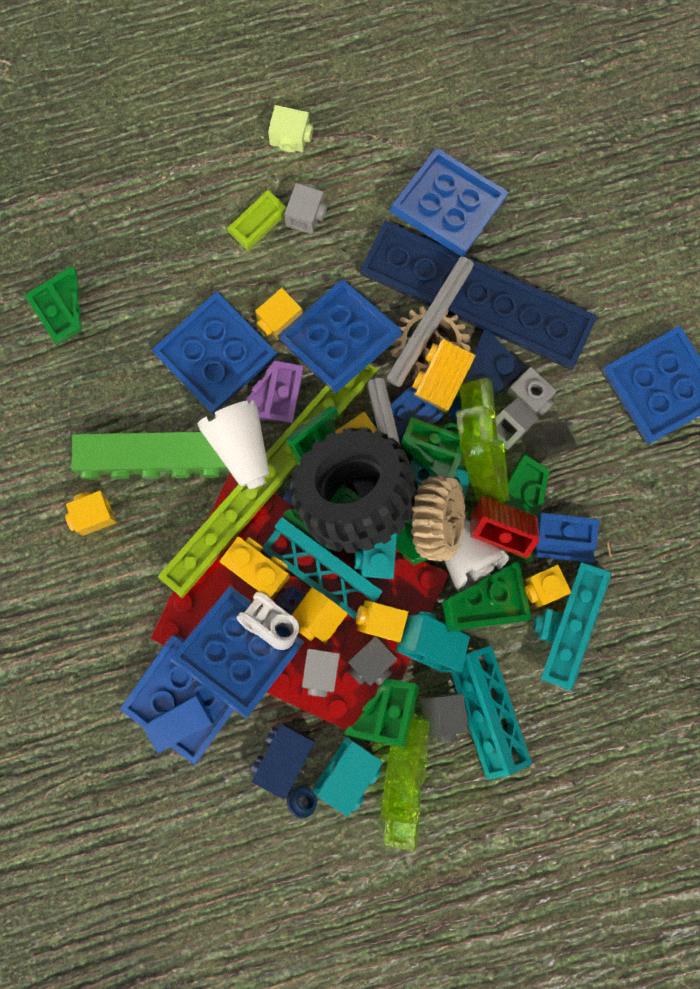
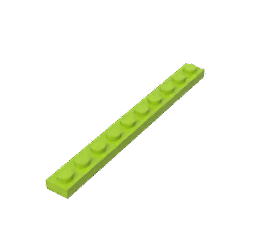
[157,364,378,598]

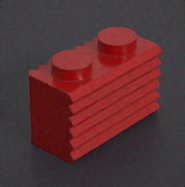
[470,495,540,558]

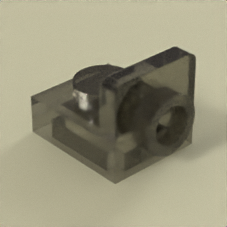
[523,420,577,464]

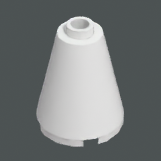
[198,400,270,490]
[444,518,509,592]

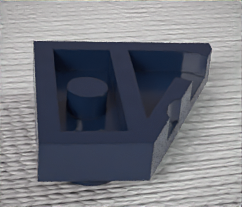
[462,329,525,410]

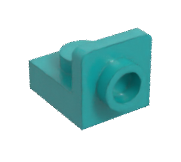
[533,608,563,643]

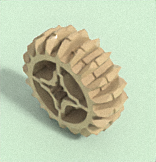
[391,306,470,381]
[411,475,466,561]

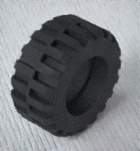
[290,428,418,553]

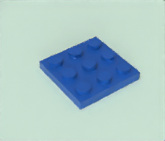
[390,148,509,257]
[277,279,402,394]
[152,291,278,415]
[602,326,700,445]
[170,586,304,719]
[120,633,234,765]

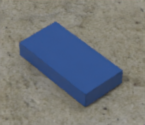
[142,694,214,754]

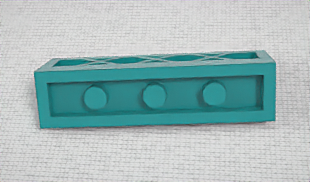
[262,517,382,620]
[541,562,611,693]
[451,645,532,780]

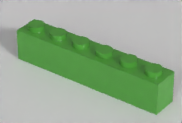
[71,432,233,480]

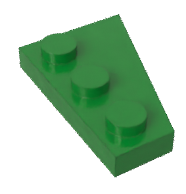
[496,454,550,563]
[442,561,532,632]

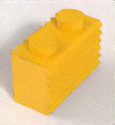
[412,339,476,412]

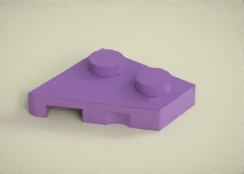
[245,361,304,425]

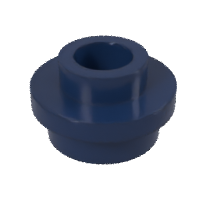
[286,786,317,819]

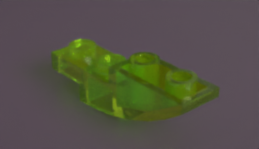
[456,378,510,503]
[381,717,429,851]

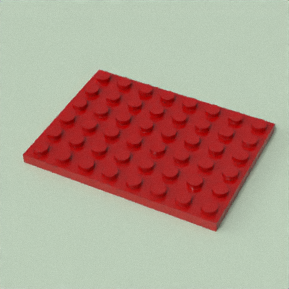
[150,474,449,743]

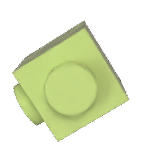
[268,105,313,152]

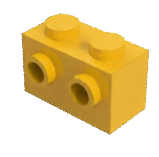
[219,536,290,600]

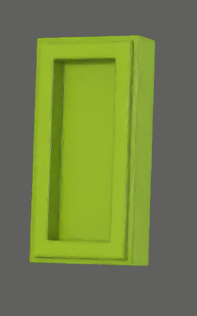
[227,189,287,251]

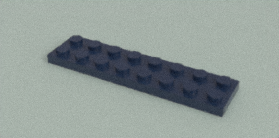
[360,221,597,370]

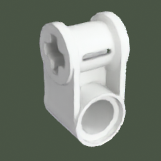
[237,592,299,650]

